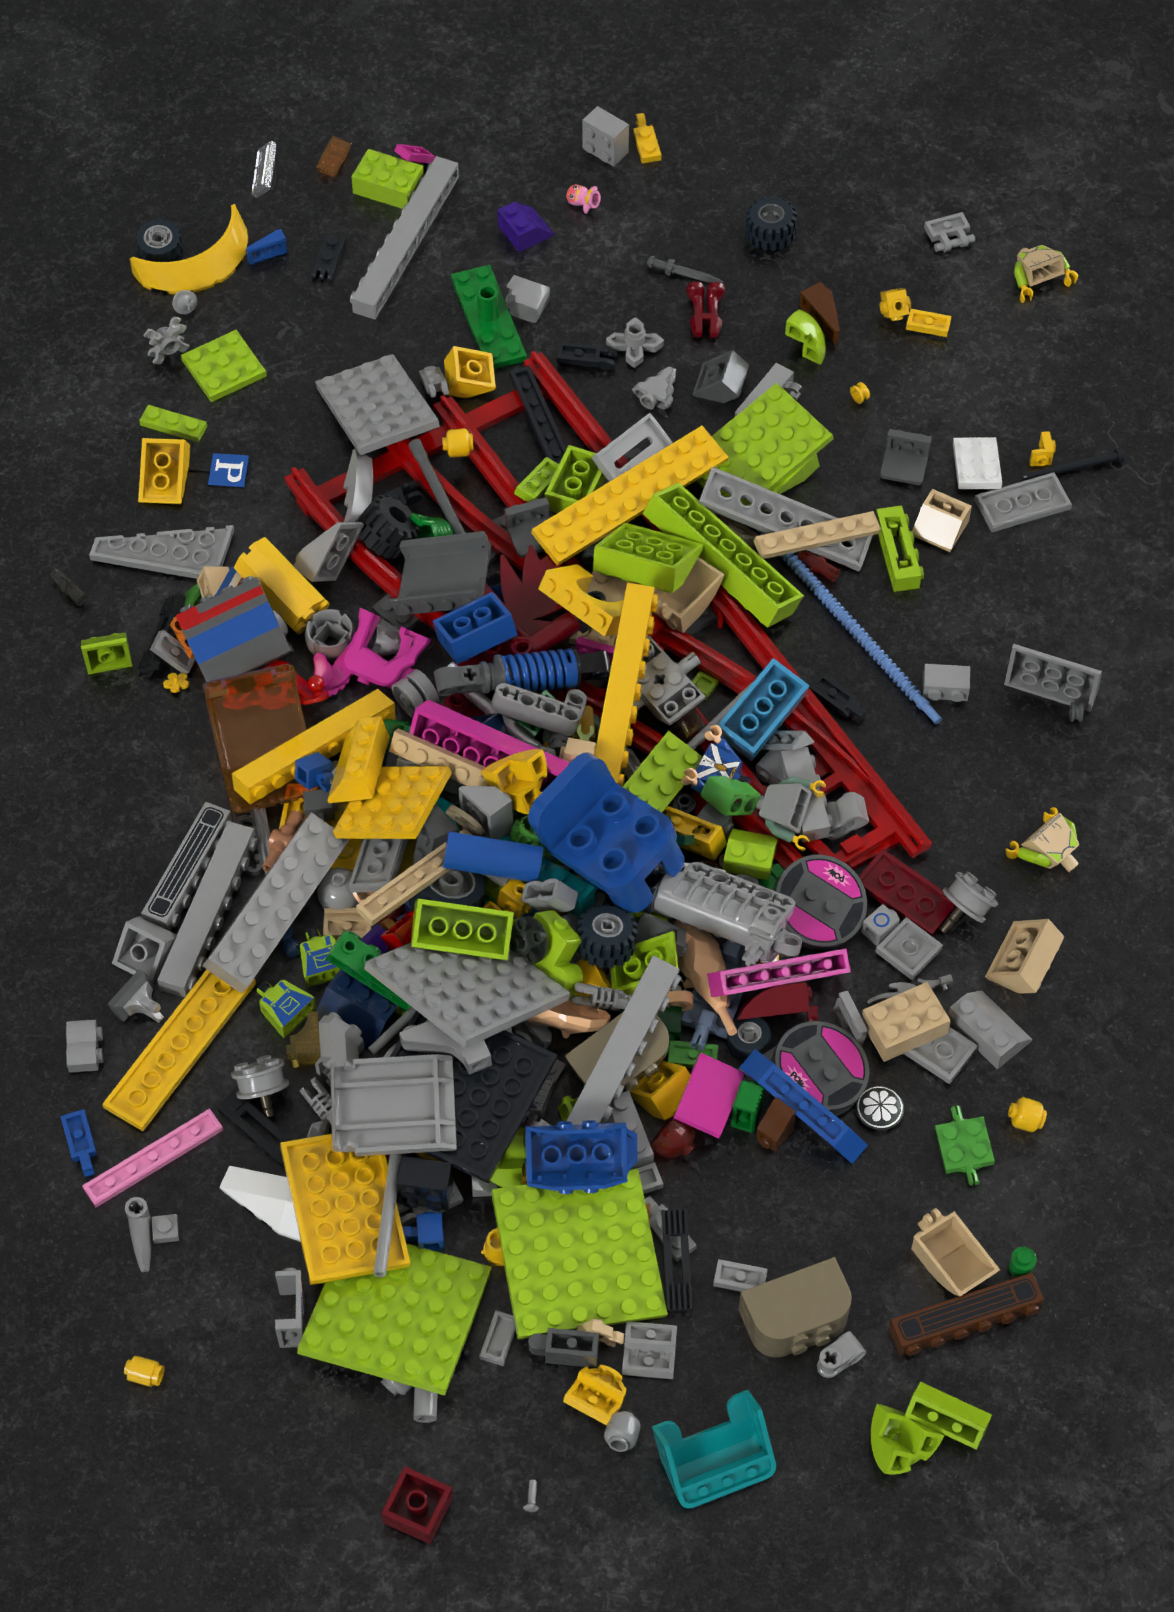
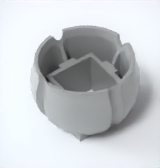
[305,609,356,663]

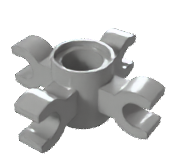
[143,317,190,365]

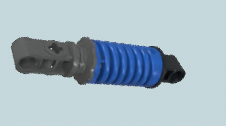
[434,646,611,696]

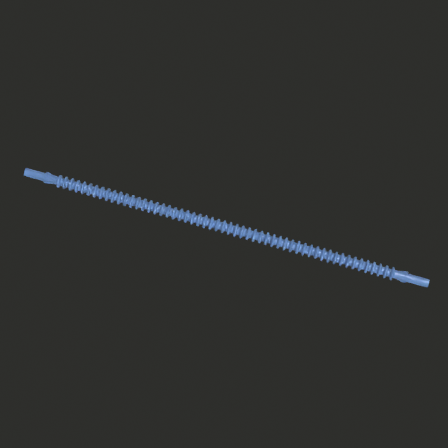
[757,530,942,724]

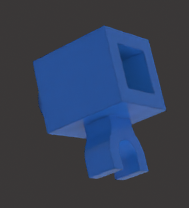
[295,752,334,792]
[402,1211,444,1251]

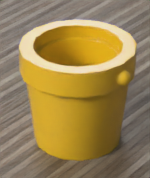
[481,1228,504,1267]

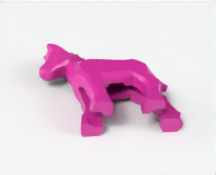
[313,608,431,697]

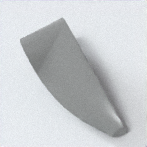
[125,1197,152,1273]

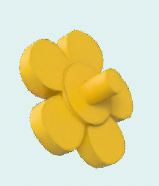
[163,673,189,693]

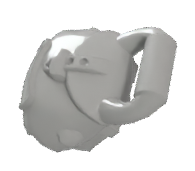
[369,618,414,656]

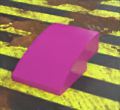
[674,1052,745,1139]

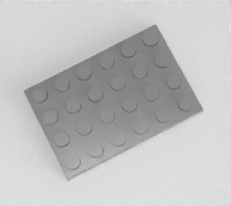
[315,354,440,455]

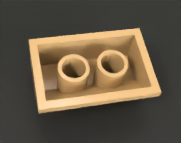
[985,919,1064,994]

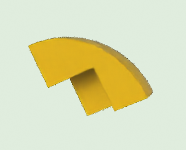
[481,749,547,814]

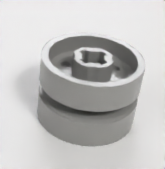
[391,669,439,719]

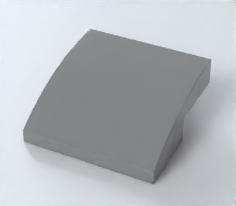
[622,1322,677,1379]

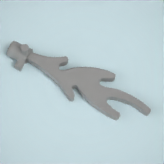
[867,974,953,1005]

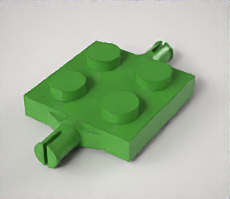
[935,1106,995,1186]

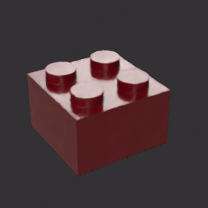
[381,1466,453,1544]

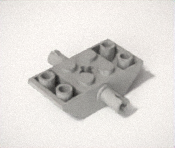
[635,636,706,725]

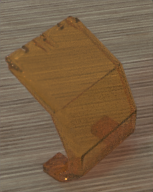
[203,664,321,814]

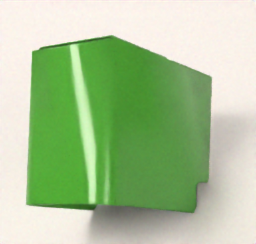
[701,776,761,816]

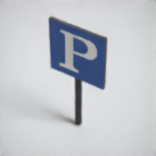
[188,453,249,488]

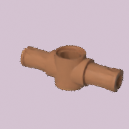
[262,810,304,872]

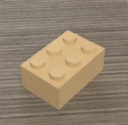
[862,982,951,1062]

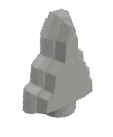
[632,366,676,410]

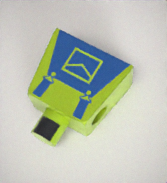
[300,929,340,988]
[257,980,316,1039]

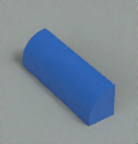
[443,832,543,882]

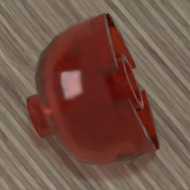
[650,1116,696,1159]

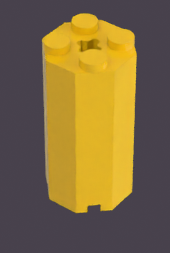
[234,537,330,635]

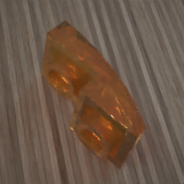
[316,136,352,177]

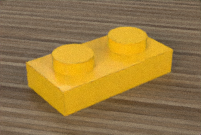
[906,309,952,337]

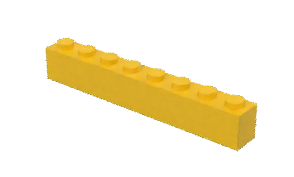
[232,689,396,805]

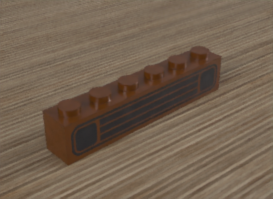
[889,1273,1044,1356]

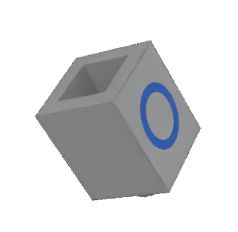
[861,904,900,946]

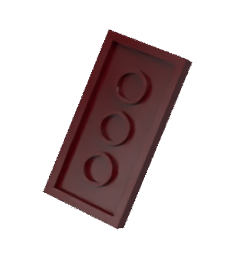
[859,849,957,936]

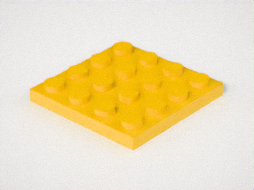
[333,766,452,839]

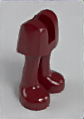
[686,281,725,338]

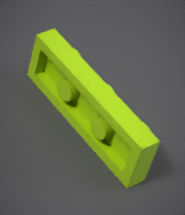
[139,405,207,443]
[514,457,559,502]

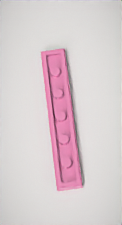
[82,1108,223,1207]

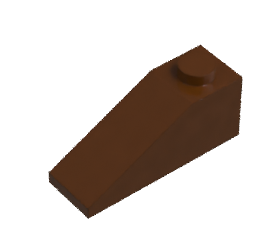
[799,281,840,346]

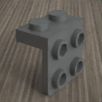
[880,429,932,485]
[504,497,550,557]
[636,913,688,959]

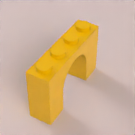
[538,564,624,637]

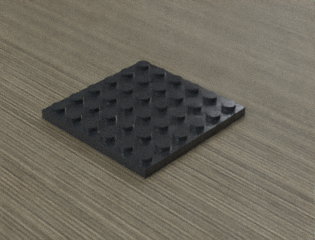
[390,1010,557,1184]

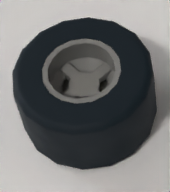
[727,1017,771,1061]

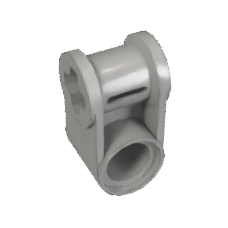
[817,1331,866,1378]

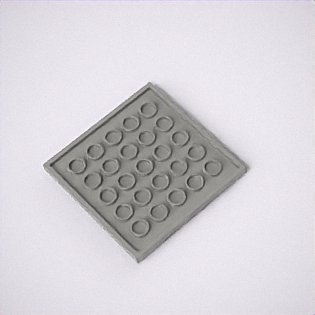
[364,943,570,1048]

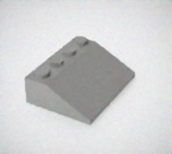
[1004,644,1102,712]

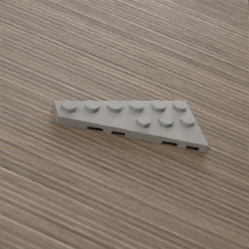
[89,525,234,579]

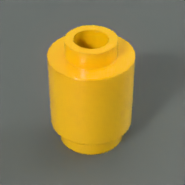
[124,1356,164,1387]

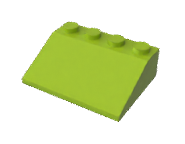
[593,522,704,593]

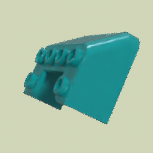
[652,1390,776,1508]

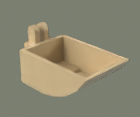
[652,557,724,633]
[911,1208,1000,1296]

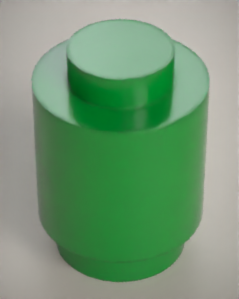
[1008,1247,1037,1278]

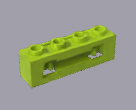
[876,506,924,592]

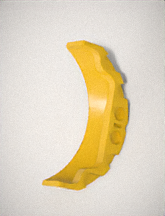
[130,204,248,294]

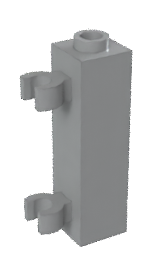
[735,363,802,416]

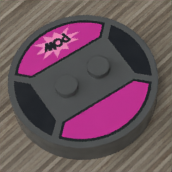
[773,855,867,951]
[771,1021,869,1116]

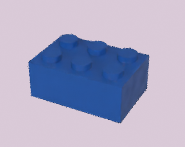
[433,592,517,664]

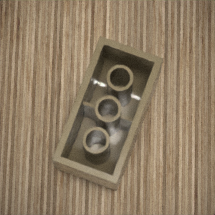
[565,1012,669,1092]
[739,1257,851,1358]

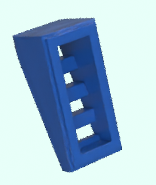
[246,229,288,265]

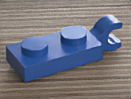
[60,1109,97,1177]

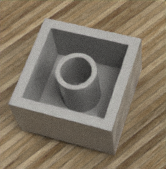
[582,106,629,166]

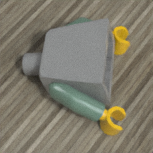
[755,776,826,851]

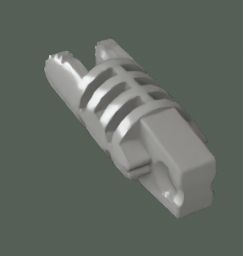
[571,983,632,1011]
[300,1077,332,1128]

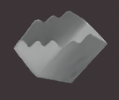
[505,275,550,323]

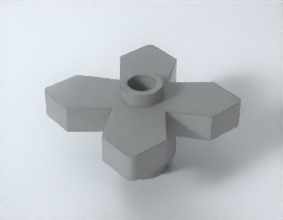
[606,318,664,367]

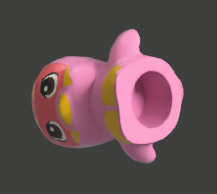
[566,184,601,214]

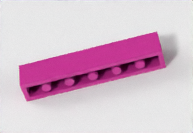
[707,949,851,997]

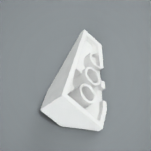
[220,1166,301,1242]

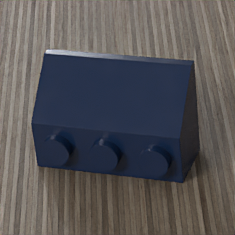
[315,969,401,1049]

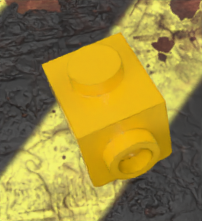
[1030,431,1056,466]

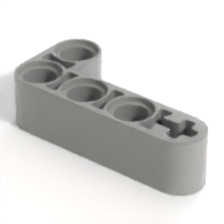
[491,683,587,736]

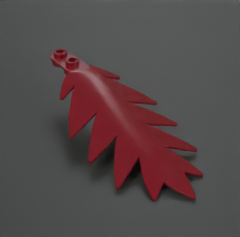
[444,545,564,713]

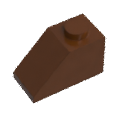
[756,1097,796,1152]

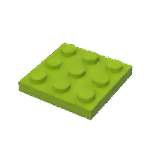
[181,330,267,402]

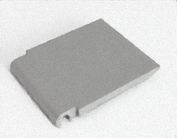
[330,1054,457,1156]

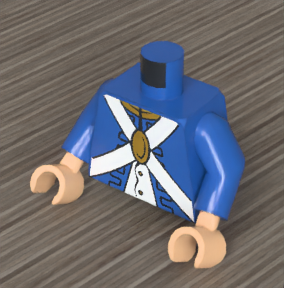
[681,725,751,794]

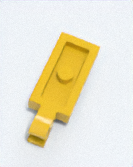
[633,113,662,163]

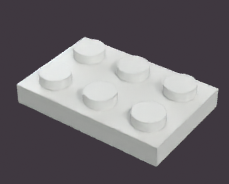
[953,437,1002,489]

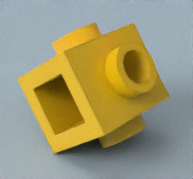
[879,288,911,321]
[497,879,534,918]

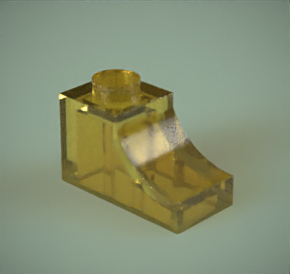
[286,1011,321,1068]

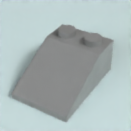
[294,522,364,582]

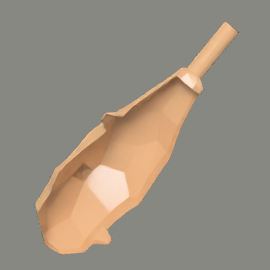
[674,920,737,1036]
[526,999,611,1038]

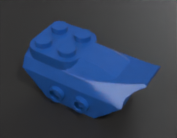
[525,1120,638,1194]

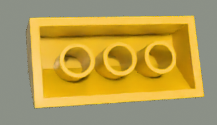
[327,716,390,803]

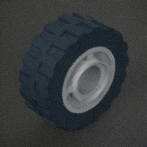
[135,219,182,262]

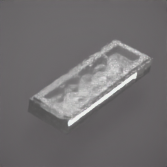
[252,141,277,198]

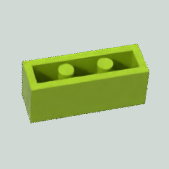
[905,1382,992,1450]

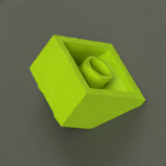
[81,632,132,675]
[723,828,778,881]

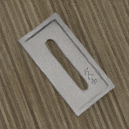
[591,413,673,482]

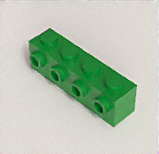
[325,931,412,1011]

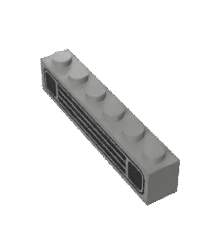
[141,802,234,932]

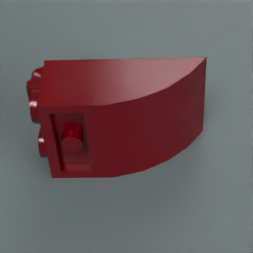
[734,982,818,1022]

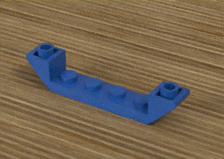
[739,1049,868,1164]

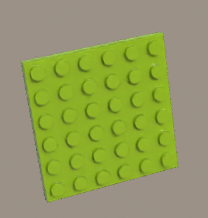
[491,1169,668,1339]
[297,1243,492,1396]

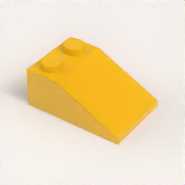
[138,438,190,504]

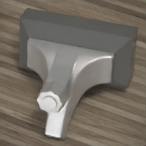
[108,969,164,1023]

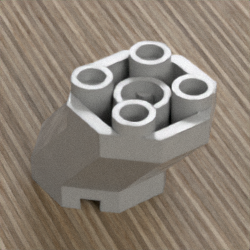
[315,1012,365,1087]

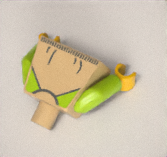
[1014,245,1078,303]
[1005,807,1079,872]

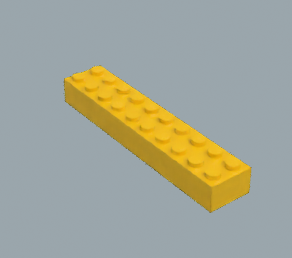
[595,582,659,787]

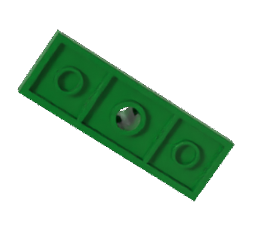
[451,265,527,369]

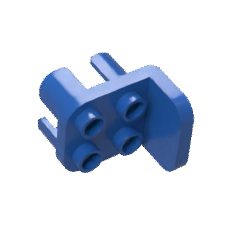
[528,752,685,914]

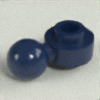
[279,925,300,957]

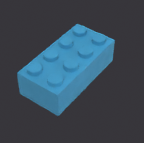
[718,658,810,761]

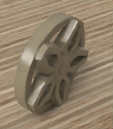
[445,805,486,837]

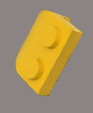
[563,1365,626,1425]

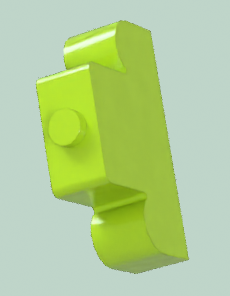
[511,910,583,999]

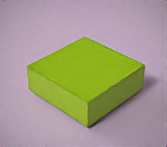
[692,671,719,701]

